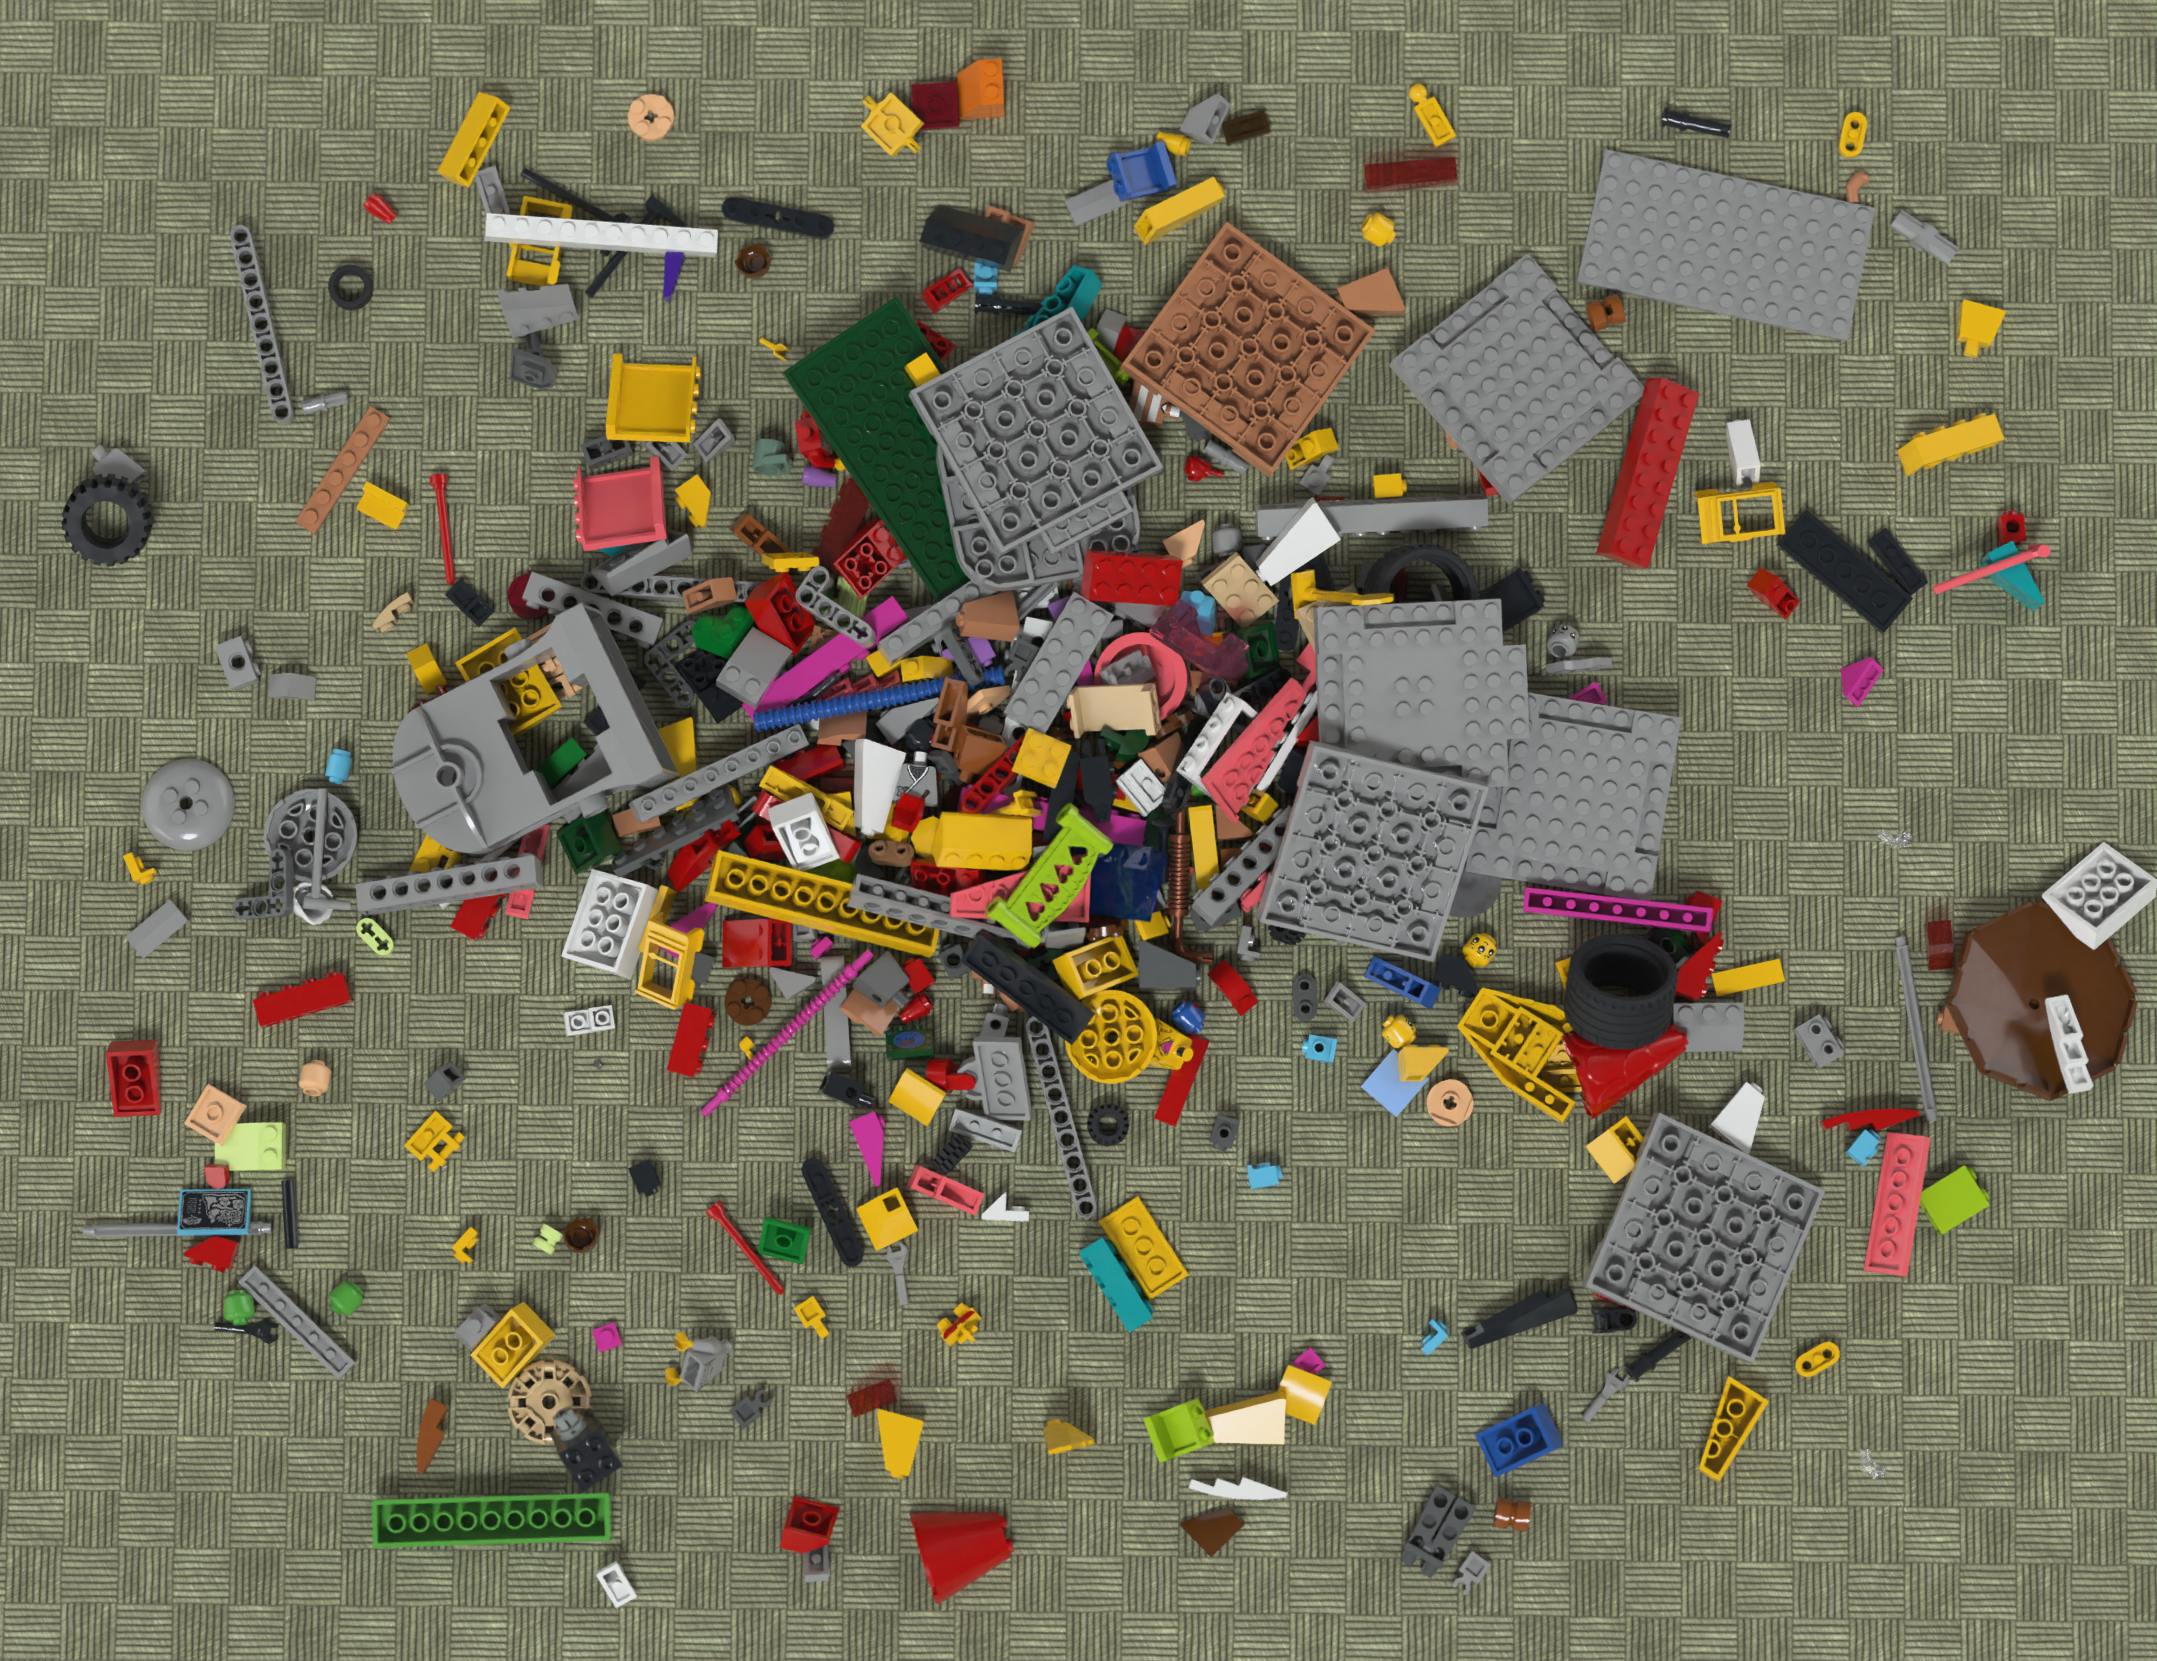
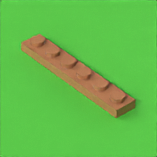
[295,406,391,535]

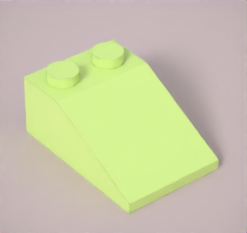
[215,1122,286,1171]

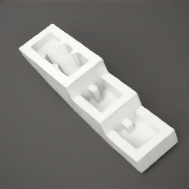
[2045,995,2093,1094]
[1188,1477,1287,1500]

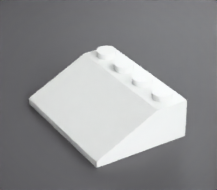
[2042,842,2157,950]
[561,869,659,979]

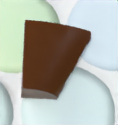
[1179,1507,1245,1557]

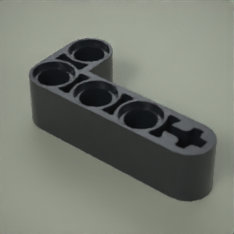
[1198,668,1292,717]

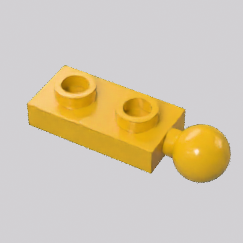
[1409,84,1456,148]

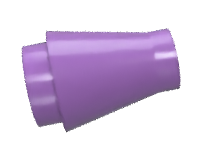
[801,465,837,488]

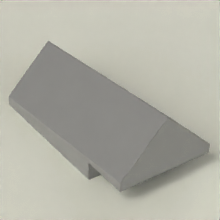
[591,530,692,596]

